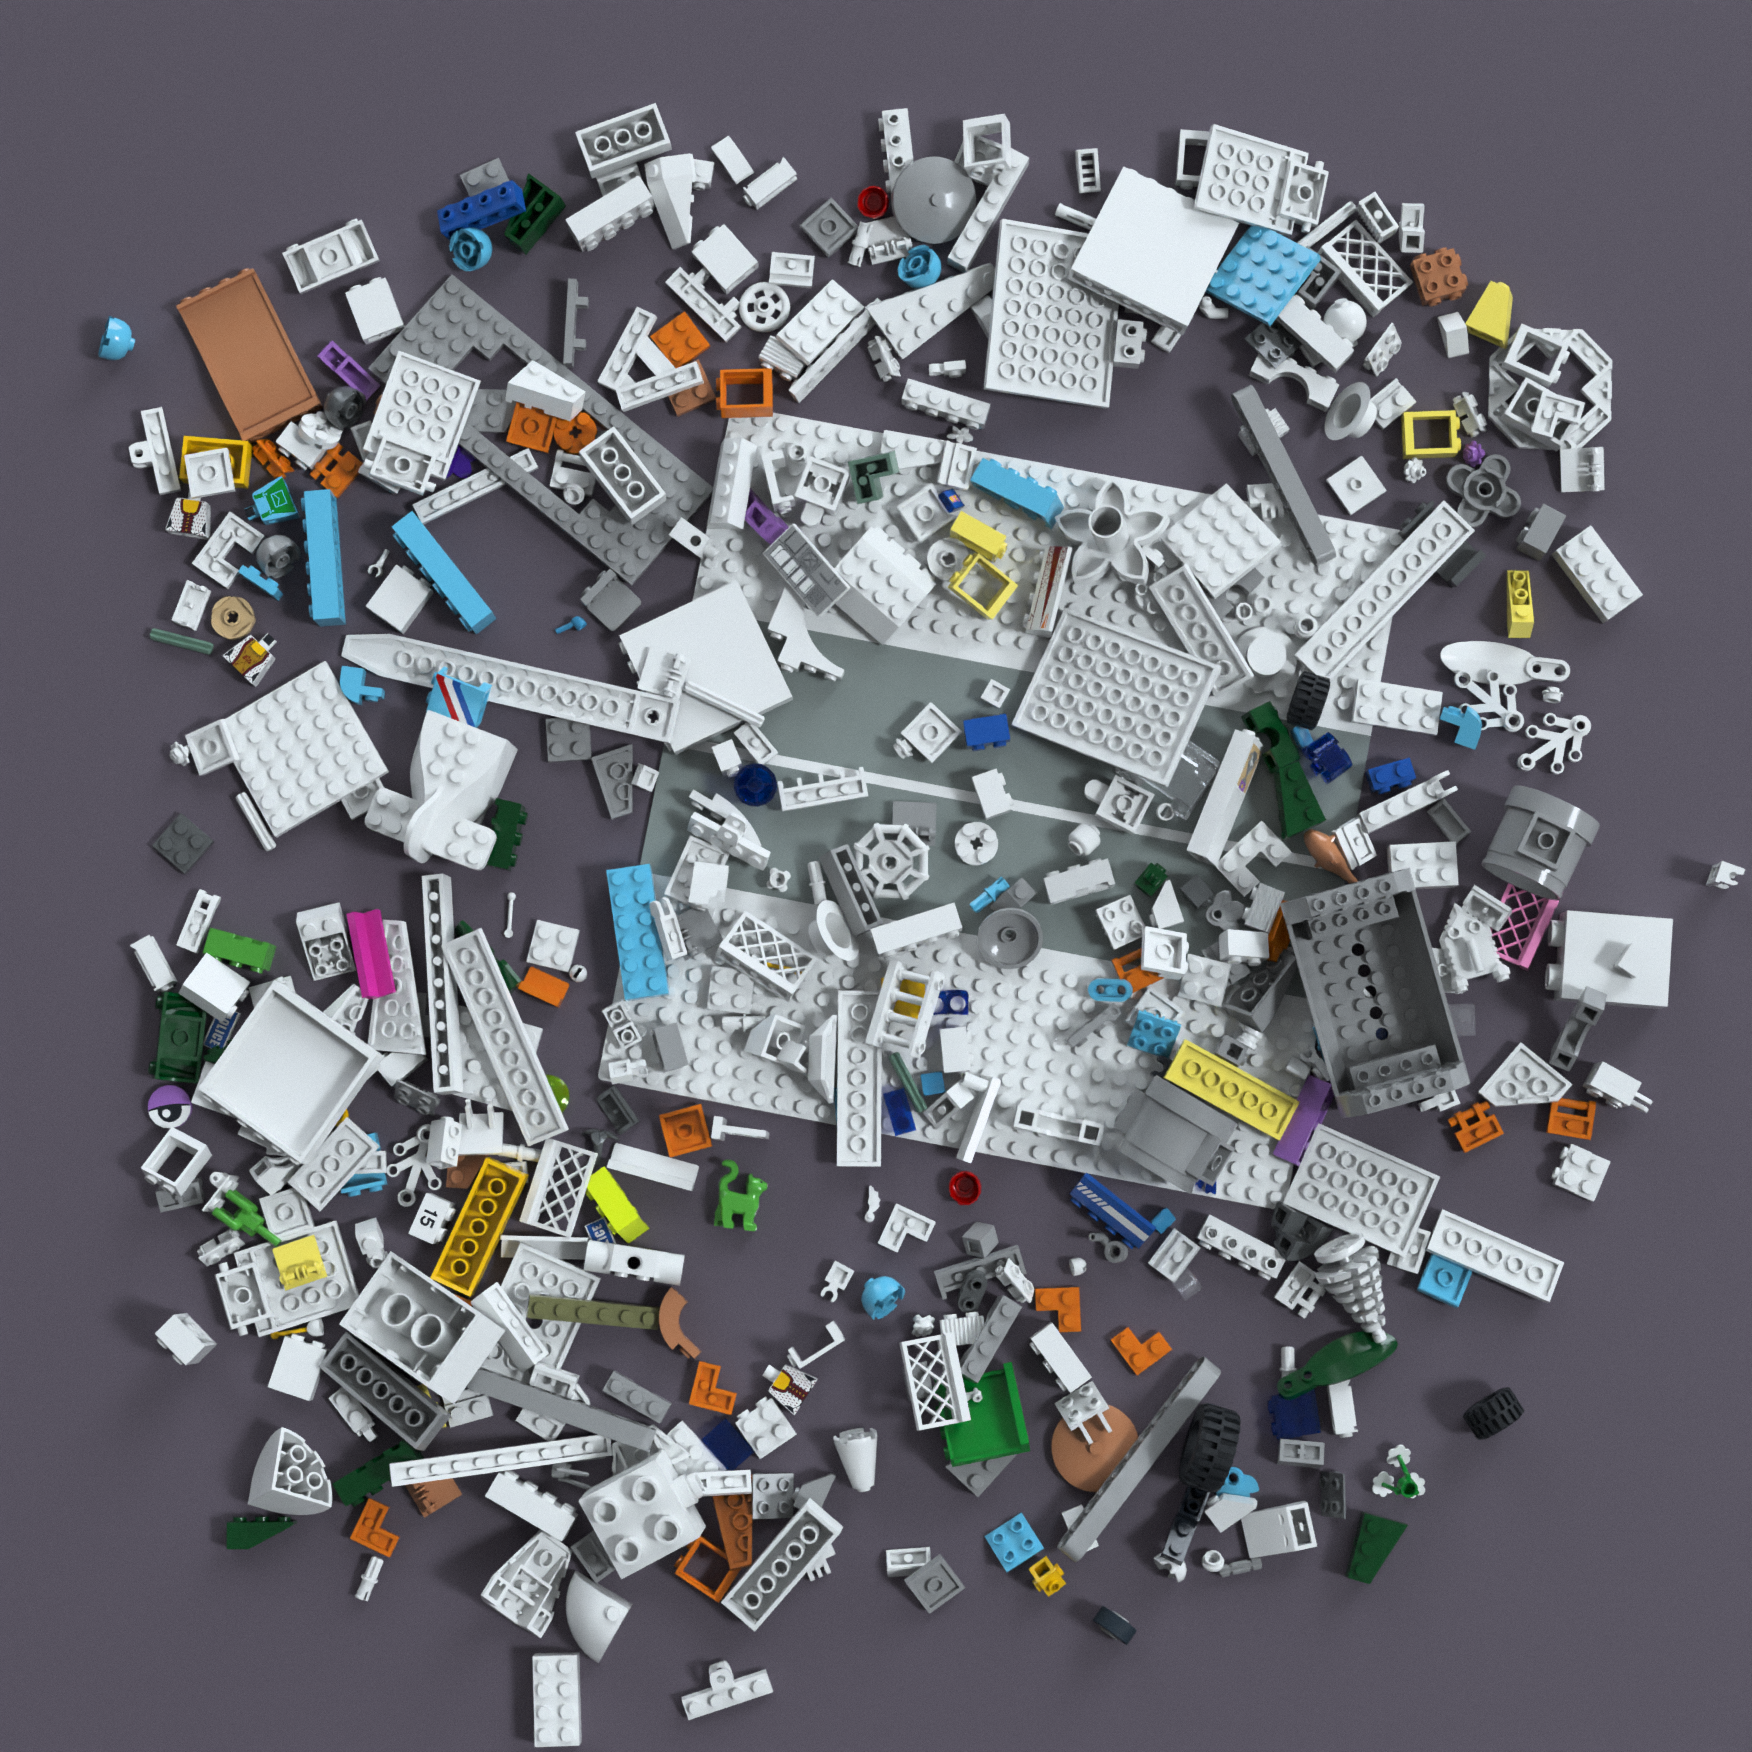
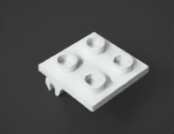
[458,1099,504,1156]
[1055,1381,1112,1445]

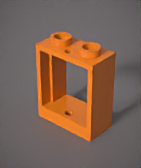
[716,368,773,418]
[674,1535,741,1603]

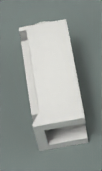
[743,157,797,210]
[130,935,178,992]
[1327,1379,1358,1438]

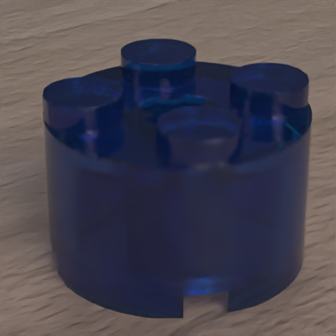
[1302,732,1352,784]

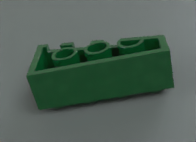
[332,1440,424,1507]

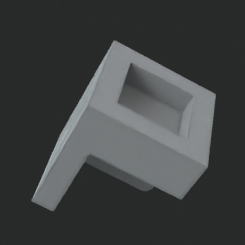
[962,1222,998,1258]

